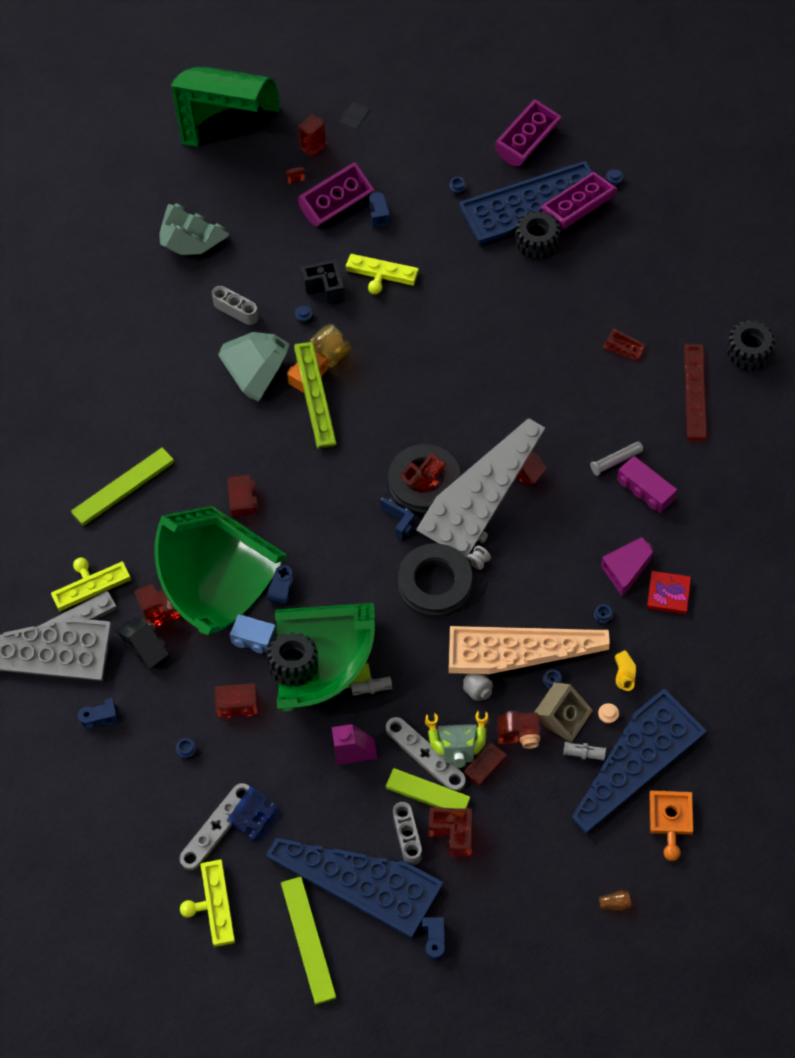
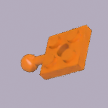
[649,791,693,861]

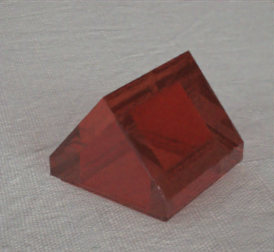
[285,167,305,184]

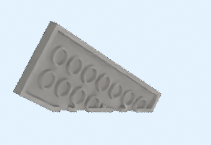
[416,418,545,558]
[0,618,112,681]

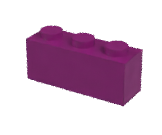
[617,456,677,513]

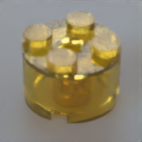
[309,324,352,368]

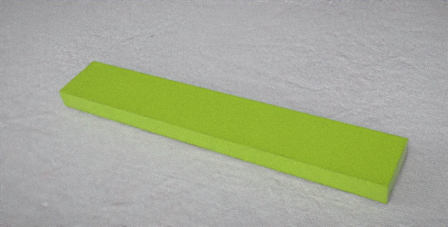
[294,342,336,449]
[71,448,174,526]
[281,877,336,1006]

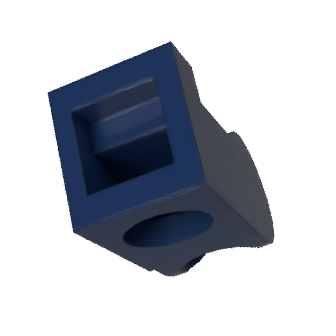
[369,192,390,228]
[78,698,119,729]
[422,917,444,961]

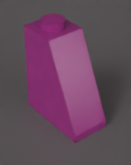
[601,537,653,596]
[332,724,377,765]

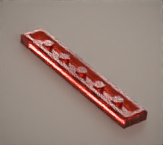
[684,344,706,441]

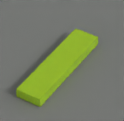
[386,768,470,817]

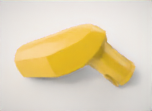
[614,650,636,691]

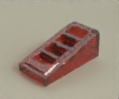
[603,328,645,360]

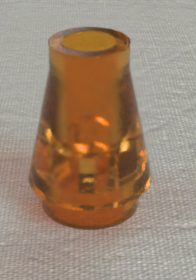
[599,889,631,911]

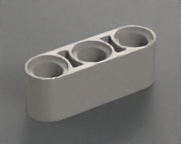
[212,286,258,325]
[393,802,422,865]

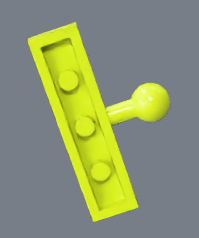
[346,254,418,294]
[51,557,131,612]
[180,860,235,947]

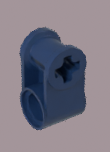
[267,565,293,605]

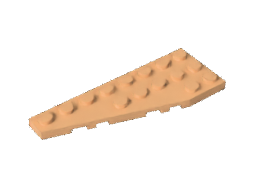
[449,626,609,674]

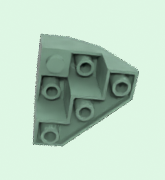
[159,203,229,255]
[218,332,289,401]

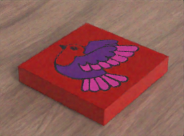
[647,571,691,614]

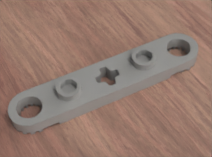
[386,717,465,792]
[180,783,253,870]

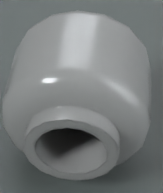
[463,674,493,701]

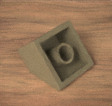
[533,683,593,742]

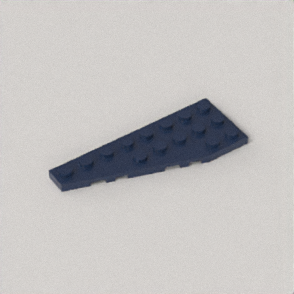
[459,161,592,245]
[572,688,707,834]
[266,838,443,939]

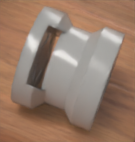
[466,546,491,570]

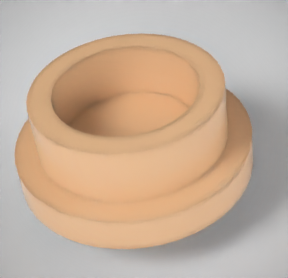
[598,704,619,723]
[520,732,540,749]

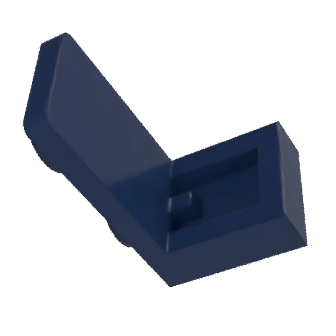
[380,497,414,541]

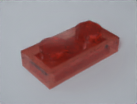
[464,742,506,786]

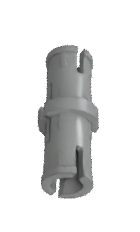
[351,676,392,696]
[563,742,606,761]

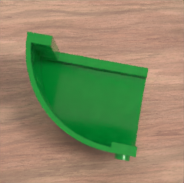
[171,67,280,147]
[155,506,287,635]
[275,603,375,711]

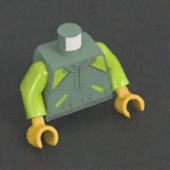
[425,711,488,768]

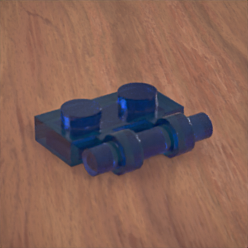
[226,786,278,841]

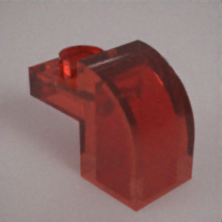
[400,452,446,492]
[496,711,540,744]

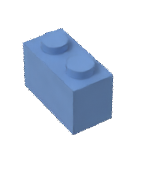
[230,614,277,653]

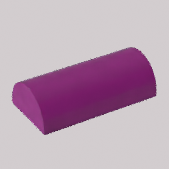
[495,99,562,166]
[299,162,374,226]
[541,172,617,232]

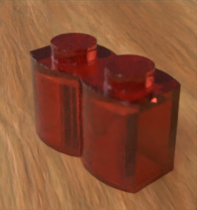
[227,475,258,516]

